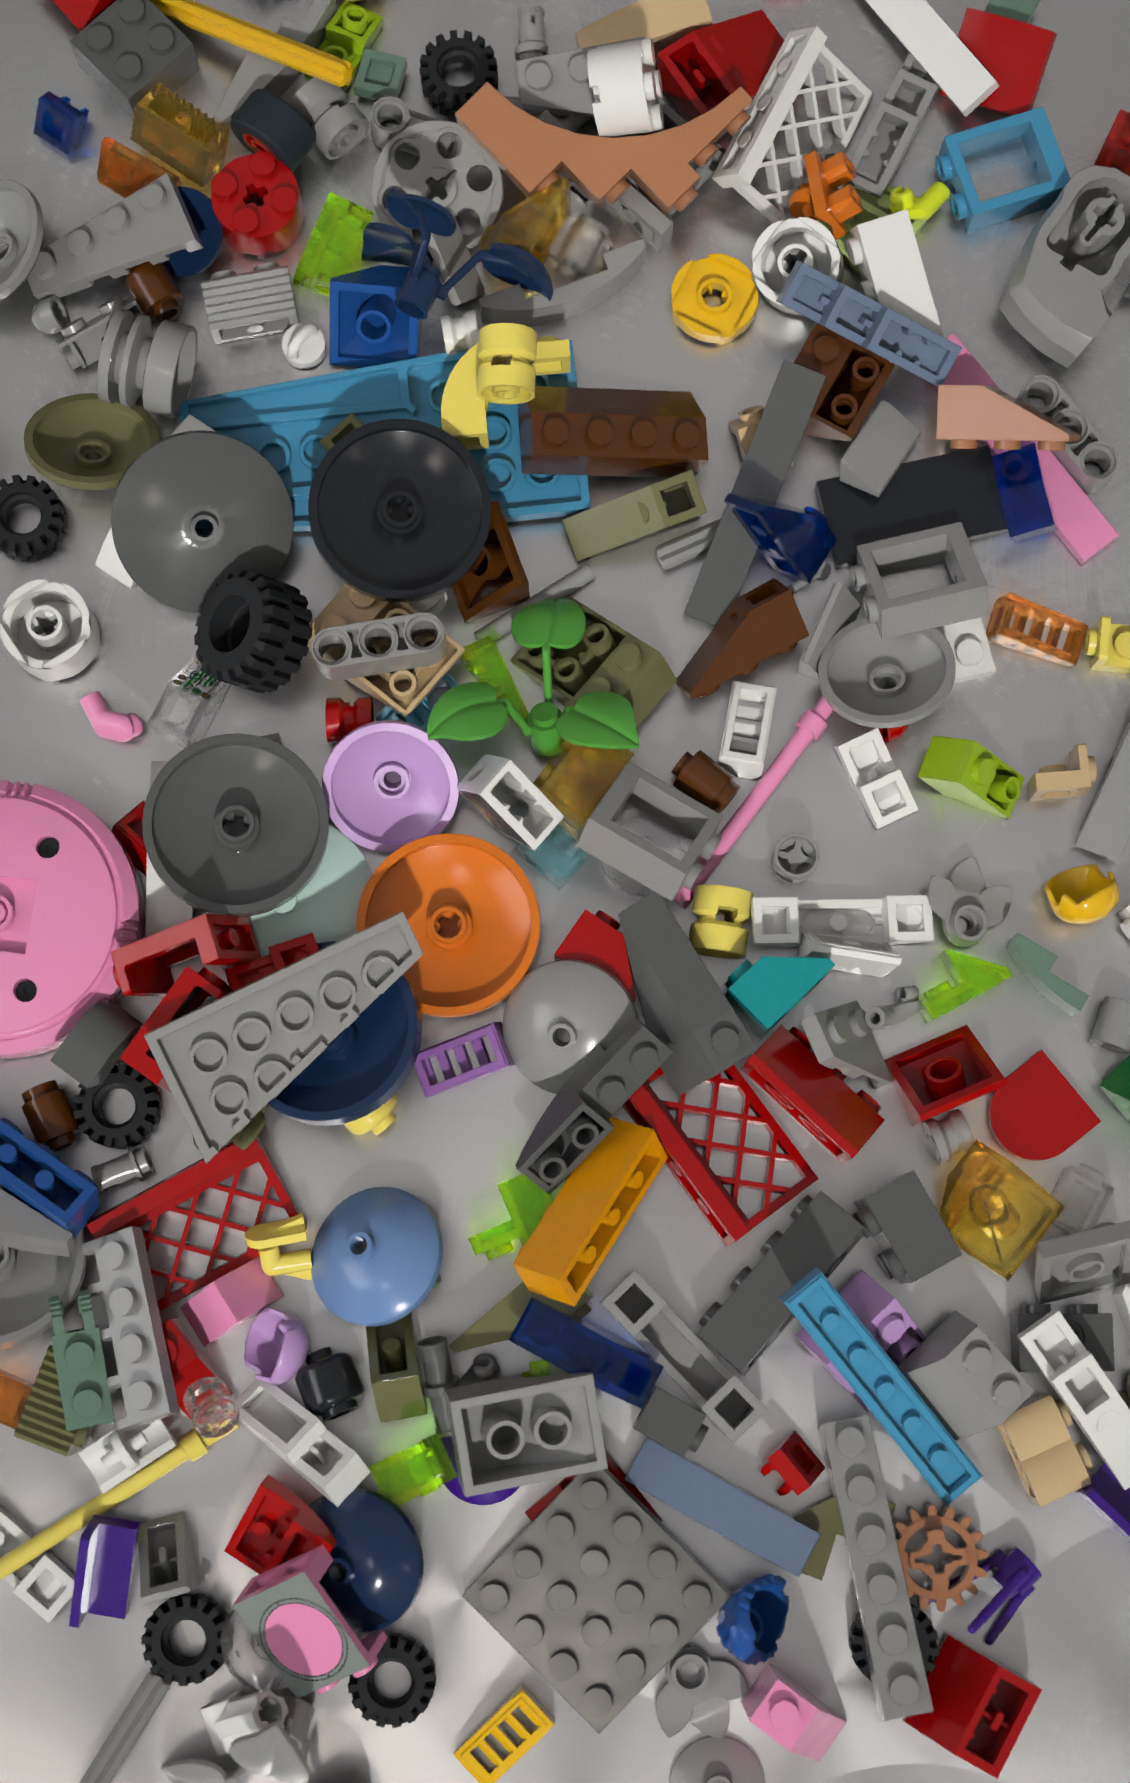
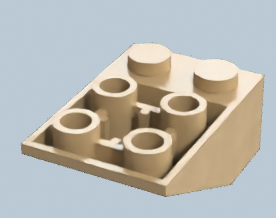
[307,584,465,719]

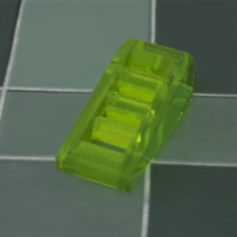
[460,635,529,728]

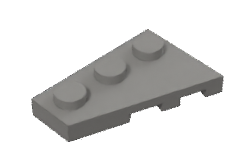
[516,37,645,117]

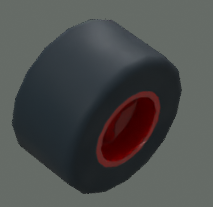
[230,89,316,172]

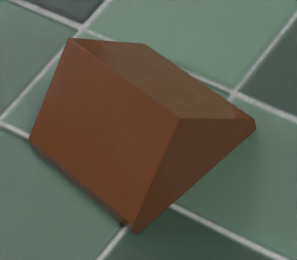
[452,501,530,622]

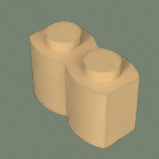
[997,1393,1093,1507]

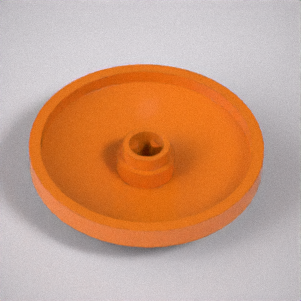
[356,833,541,1018]

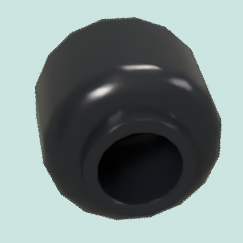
[295,1347,365,1422]

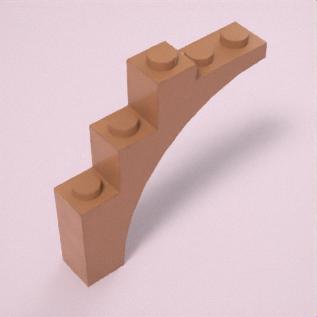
[455,82,753,216]

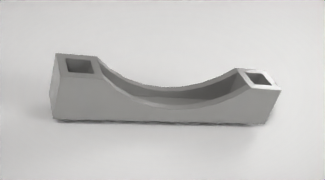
[818,1415,934,1721]

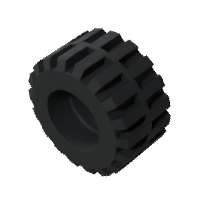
[194,569,313,694]

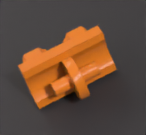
[788,150,863,240]

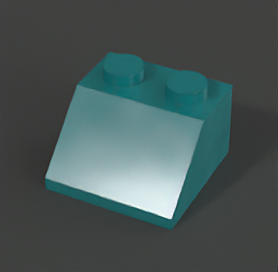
[724,956,835,1039]

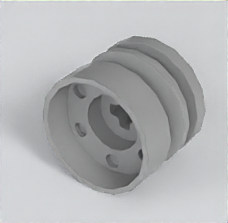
[97,309,198,419]

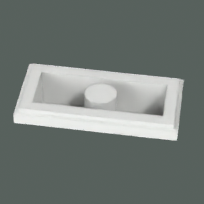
[797,931,902,977]

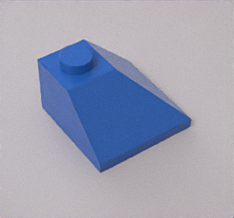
[329,265,423,367]

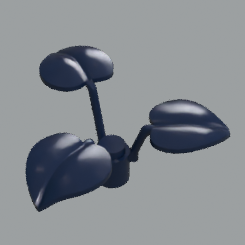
[361,188,553,319]

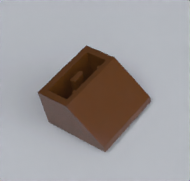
[794,323,895,442]

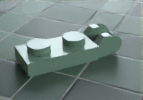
[48,1289,115,1431]

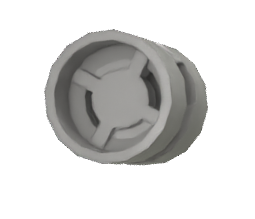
[289,77,370,160]

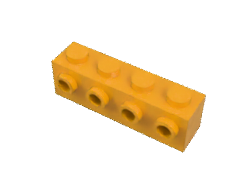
[513,1117,668,1307]

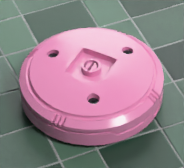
[0,780,146,1059]

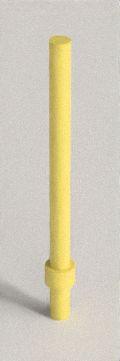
[0,1411,239,1580]

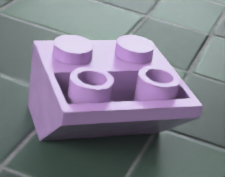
[795,1269,926,1412]

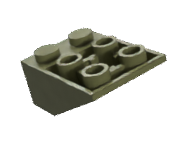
[510,595,678,729]

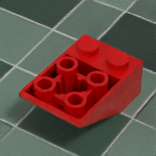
[655,9,784,122]

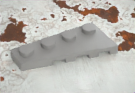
[27,173,203,301]

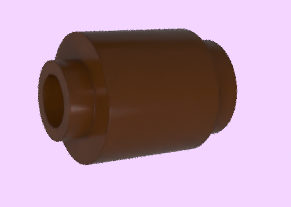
[125,261,185,323]
[671,750,740,814]
[21,1080,81,1152]

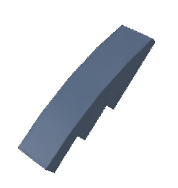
[776,260,962,386]
[625,1437,822,1577]

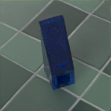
[509,1297,664,1409]

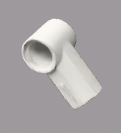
[200,1689,289,1756]

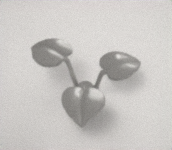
[160,1696,315,1783]

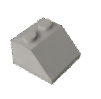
[897,1311,1035,1441]

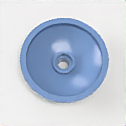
[311,1187,443,1327]

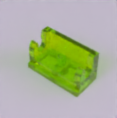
[292,192,374,298]

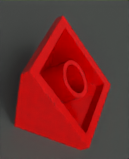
[884,1025,1007,1126]

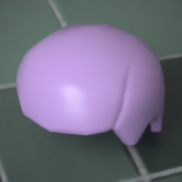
[244,1308,309,1385]

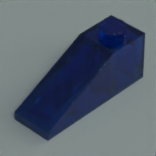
[724,493,837,583]

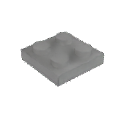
[1034,1221,1130,1304]

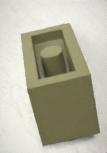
[366,1312,427,1423]

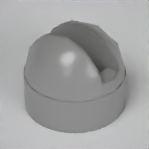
[561,180,595,219]
[32,295,70,334]

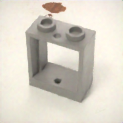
[851,522,988,640]
[577,761,724,902]

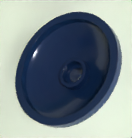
[308,1488,424,1632]

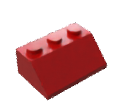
[741,1024,885,1164]

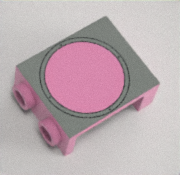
[232,1545,388,1699]

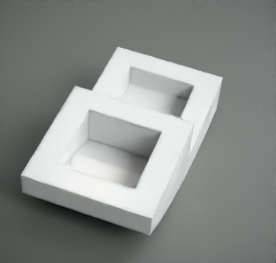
[834,728,919,829]

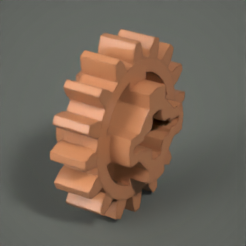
[893,1504,989,1612]

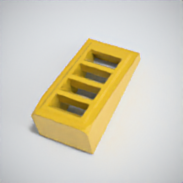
[453,1684,555,1783]

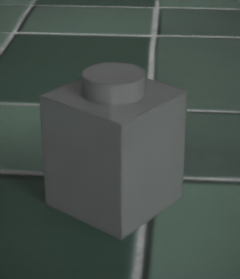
[632,1385,709,1457]

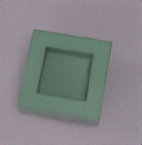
[353,48,408,100]

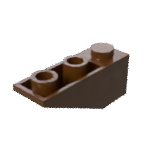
[676,578,809,699]

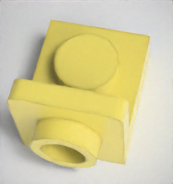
[1084,616,1130,674]

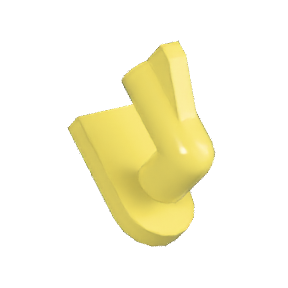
[244,1213,312,1280]

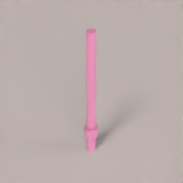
[673,695,834,909]

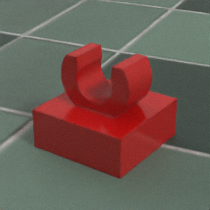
[761,1431,826,1496]

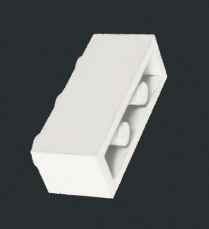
[846,209,944,337]

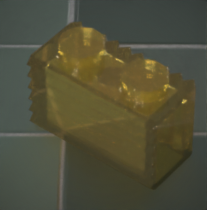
[130,84,230,187]

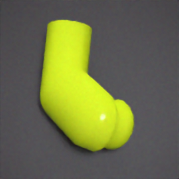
[889,181,950,220]

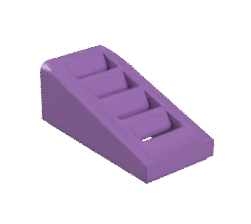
[414,1021,515,1098]

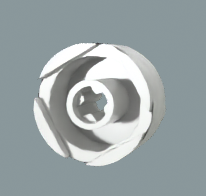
[587,38,664,138]
[752,217,844,315]
[0,579,101,682]

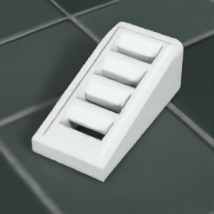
[718,680,777,781]

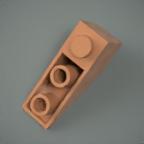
[936,385,1080,451]

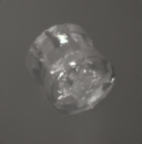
[183,1377,240,1438]

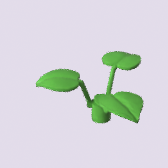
[427,598,639,756]

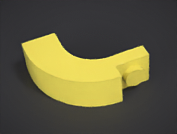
[441,336,571,450]

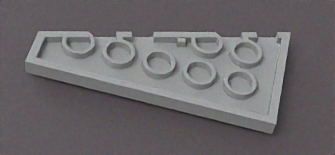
[144,911,423,1164]

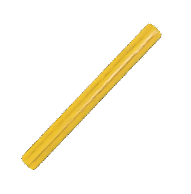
[150,0,354,87]

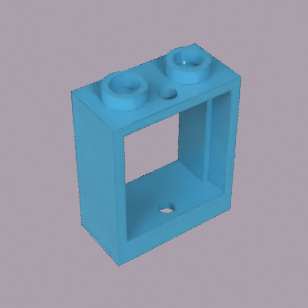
[935,106,1070,234]

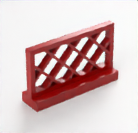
[622,1065,819,1247]
[86,1136,307,1311]

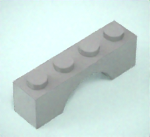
[600,1270,768,1443]

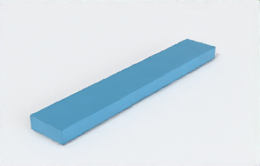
[779,1266,983,1506]

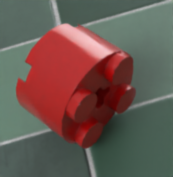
[211,151,304,258]

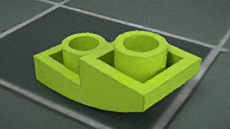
[304,1,384,92]

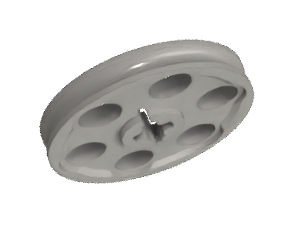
[372,120,504,252]

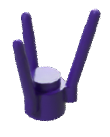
[928,1547,1042,1645]

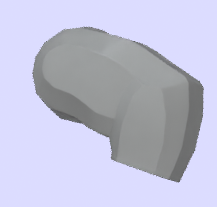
[999,165,1130,368]

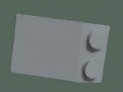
[444,1372,608,1497]

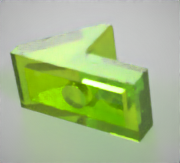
[919,949,1013,1025]

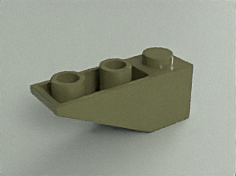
[562,470,707,562]

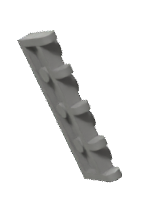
[80,1226,180,1432]

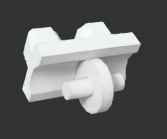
[78,1419,178,1494]

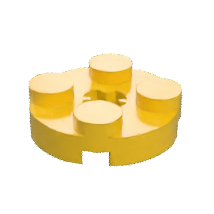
[670,253,759,345]

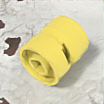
[477,323,537,405]
[688,884,753,959]

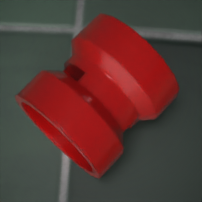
[325,697,374,743]

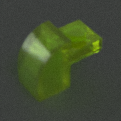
[468,1174,554,1261]
[369,1432,458,1506]

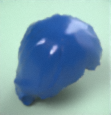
[716,1574,789,1665]

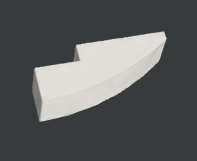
[229,1379,371,1507]

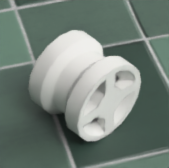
[440,310,479,356]

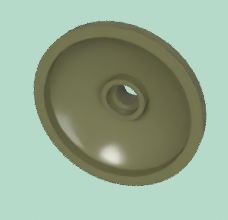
[24,393,160,491]

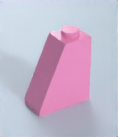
[741,1662,847,1762]

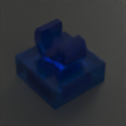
[33,91,89,155]

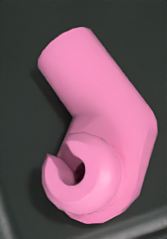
[80,691,143,742]

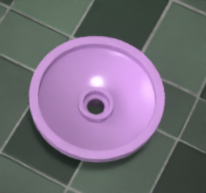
[322,720,459,853]

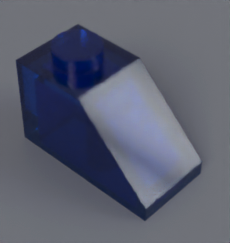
[992,443,1059,542]

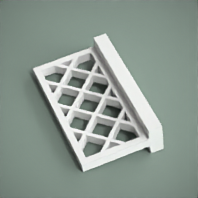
[712,26,874,224]

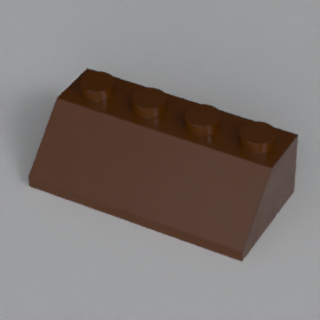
[518,386,709,478]

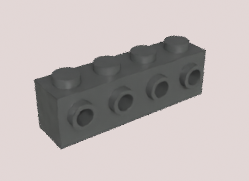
[698,1190,865,1376]

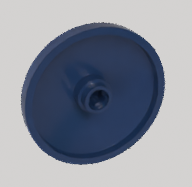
[267,941,422,1126]

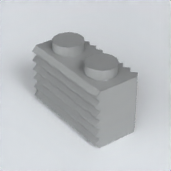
[201,262,299,344]

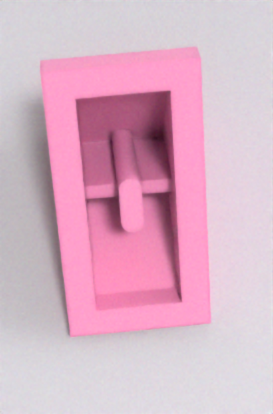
[180,1257,284,1347]

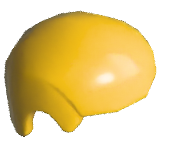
[1045,864,1119,924]

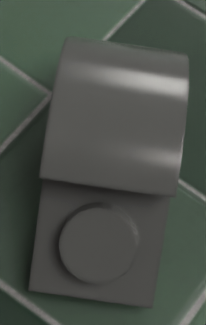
[50,997,143,1088]

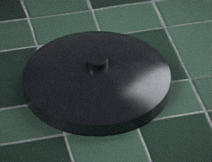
[308,419,491,602]

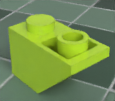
[917,735,1025,819]

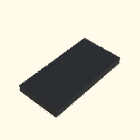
[815,445,1010,569]

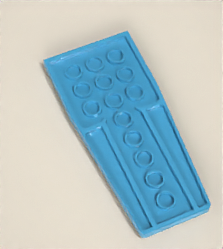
[180,340,591,534]

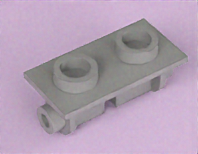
[56,295,142,370]

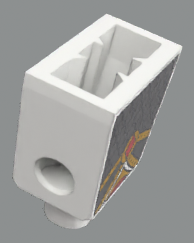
[457,754,564,851]

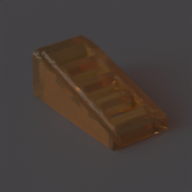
[986,592,1088,668]

